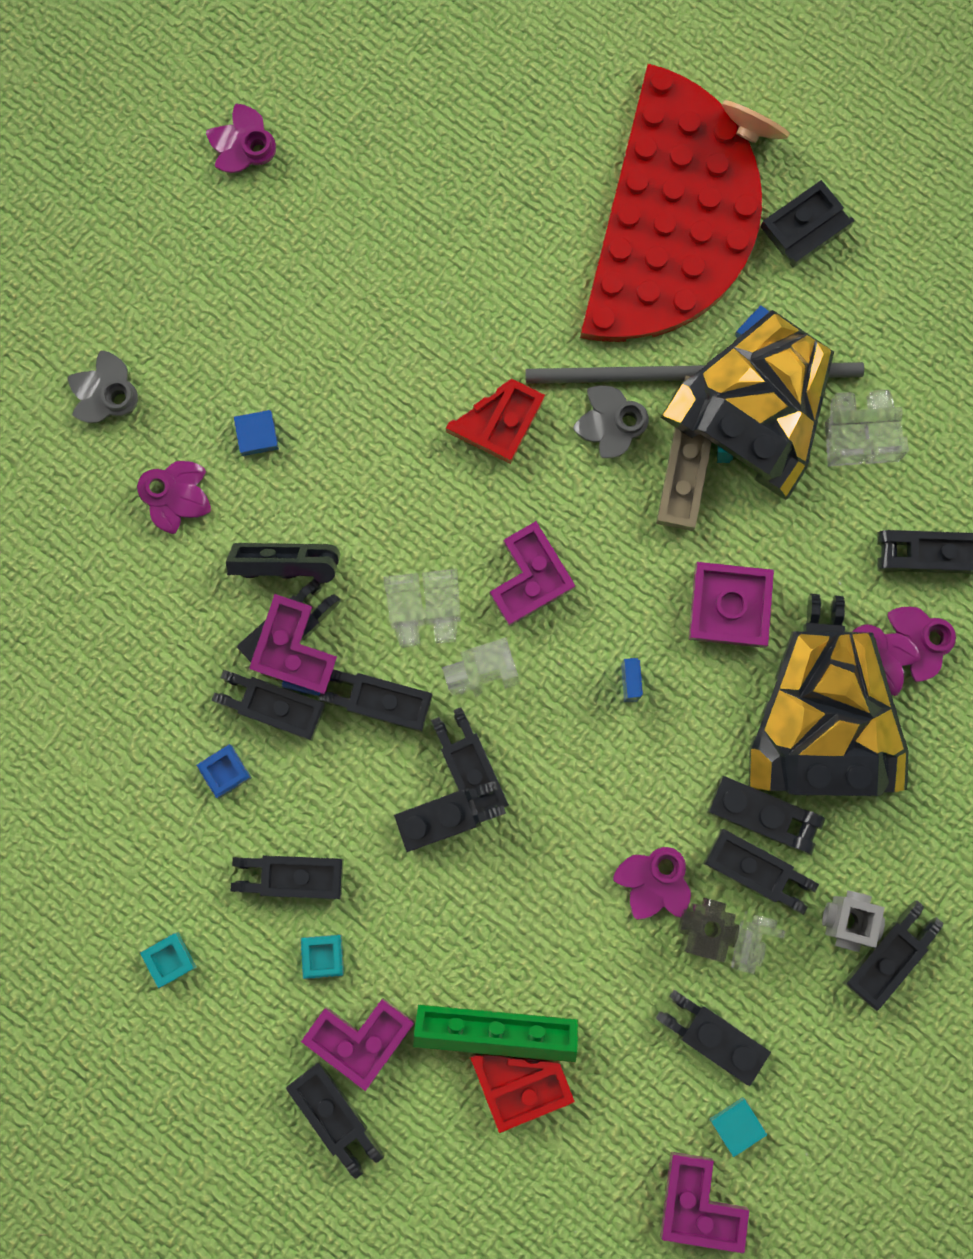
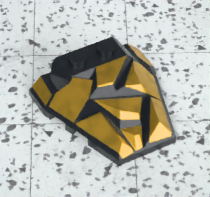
[660,310,834,500]
[749,631,909,796]

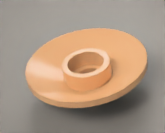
[722,100,790,143]

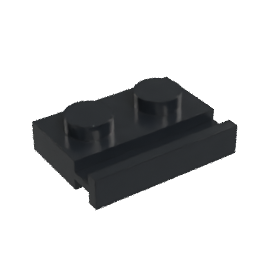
[760,180,855,268]

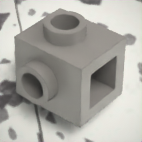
[822,890,885,952]

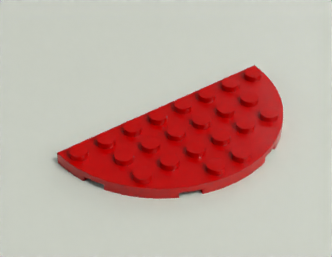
[580,63,762,342]

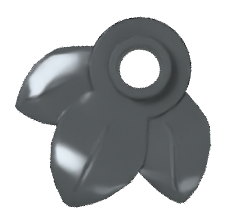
[67,350,138,423]
[573,386,649,458]

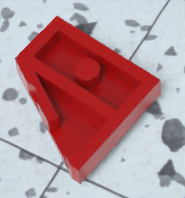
[446,378,545,464]
[470,1053,575,1133]

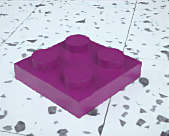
[688,562,774,648]

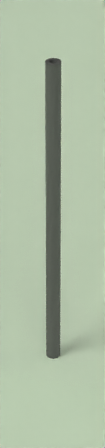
[525,362,864,384]

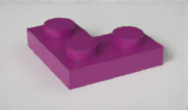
[489,521,576,627]
[249,594,337,694]
[301,998,415,1091]
[660,1152,750,1253]

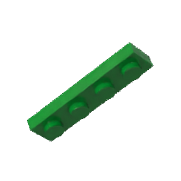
[413,1004,578,1062]

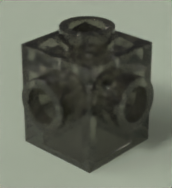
[678,898,739,963]

